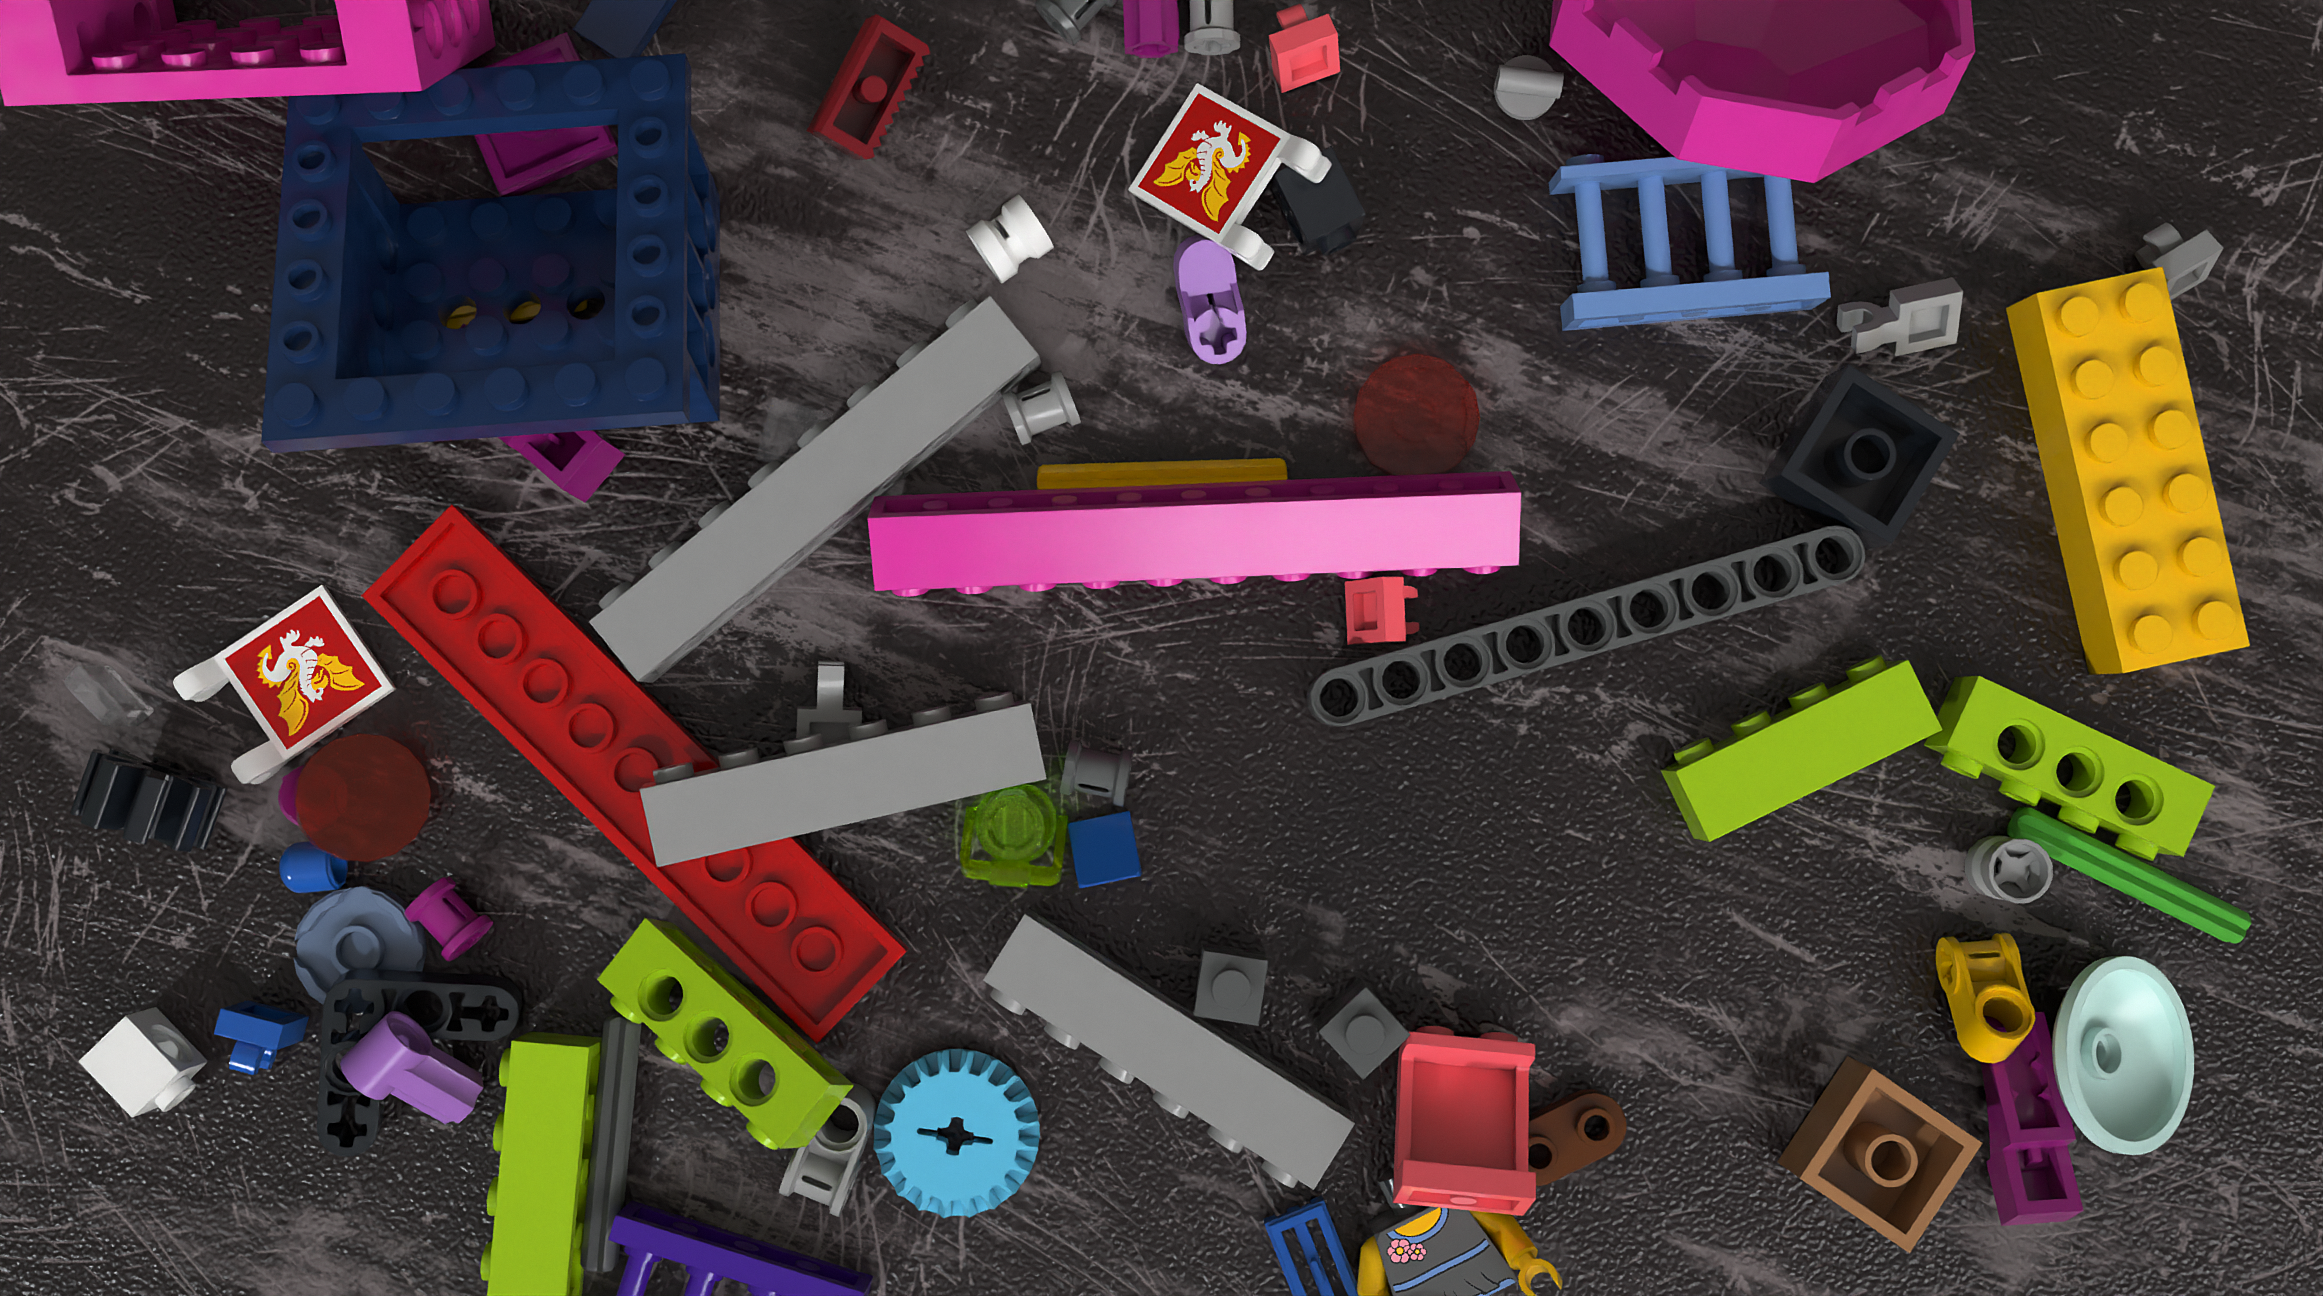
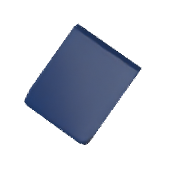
[1067,810,1142,888]

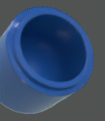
[279,839,348,893]

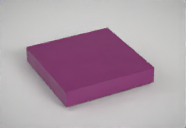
[474,32,618,197]

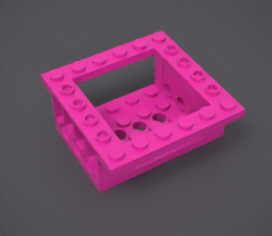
[0,0,496,106]

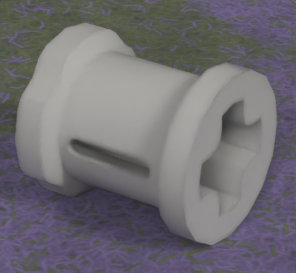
[1184,0,1240,55]
[1002,370,1081,445]

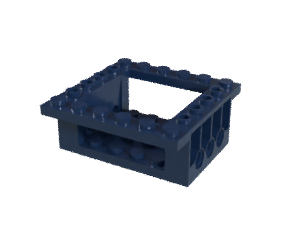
[261,53,720,453]

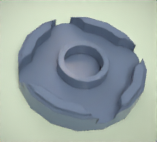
[294,885,427,1014]

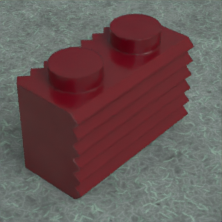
[806,14,930,160]

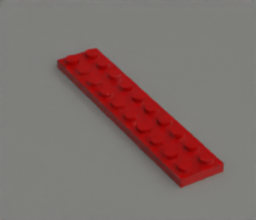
[361,504,910,1044]

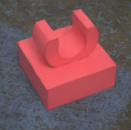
[1269,4,1340,93]
[1345,577,1419,645]

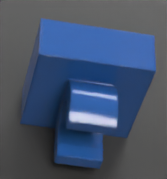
[214,1000,309,1075]

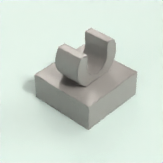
[2135,222,2223,300]

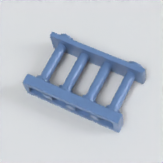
[1549,154,1831,331]

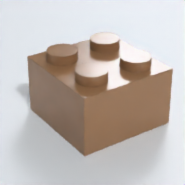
[1777,1056,1983,1253]

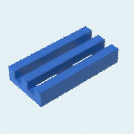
[1263,1195,1358,1296]

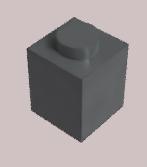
[1193,943,1268,1026]
[1313,978,1410,1080]

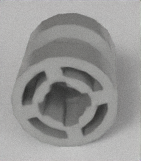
[1965,836,2053,903]

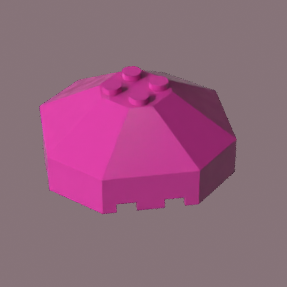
[1549,0,1975,183]

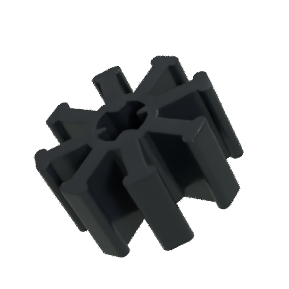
[70,748,229,852]

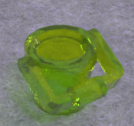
[960,783,1068,888]

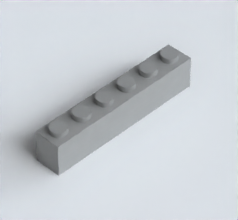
[640,692,1047,867]
[983,909,1355,1190]

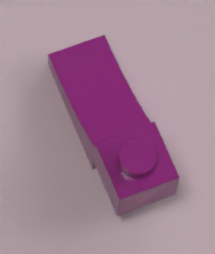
[1981,1012,2084,1226]

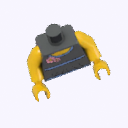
[1357,1168,1562,1296]

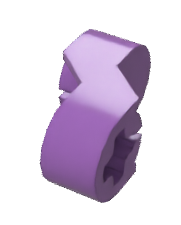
[1173,234,1247,364]

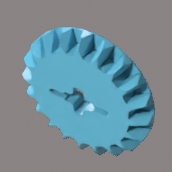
[873,1049,1040,1218]

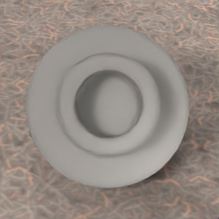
[1494,55,1564,120]

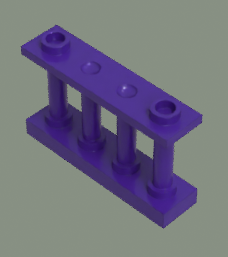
[608,1201,874,1296]

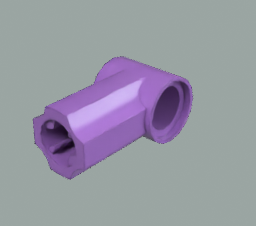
[340,1011,484,1124]

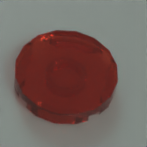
[1352,353,1480,476]
[294,733,431,862]

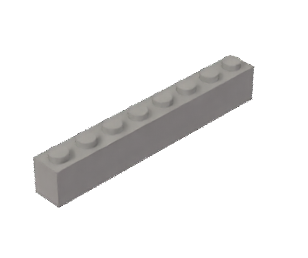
[589,296,1042,683]

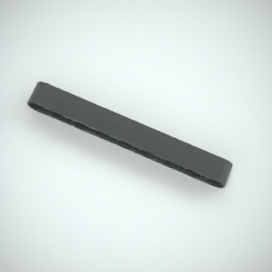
[1307,526,1865,726]

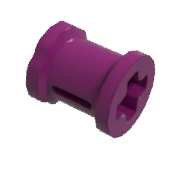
[404,876,493,962]

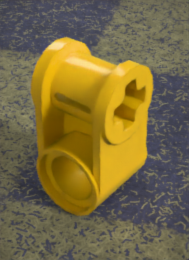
[1936,932,2035,1063]

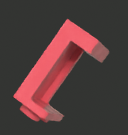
[1393,1026,1536,1216]

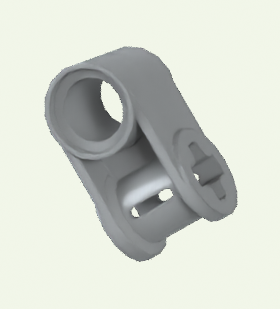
[779,1083,877,1217]

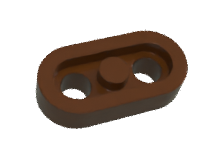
[1528,1089,1626,1186]

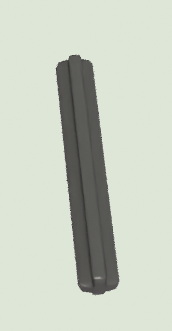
[580,1015,641,1272]

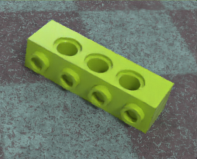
[1924,676,2215,861]
[597,918,854,1150]

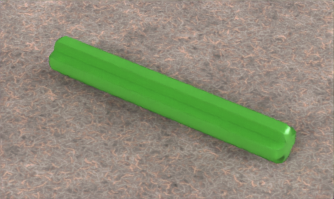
[2007,807,2251,944]

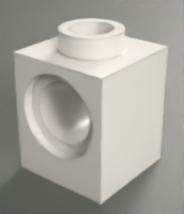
[78,1007,208,1118]

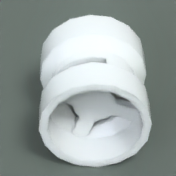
[966,195,1054,283]

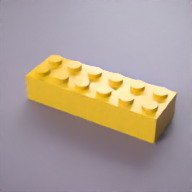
[2006,266,2250,675]

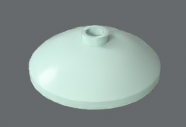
[2052,956,2194,1155]

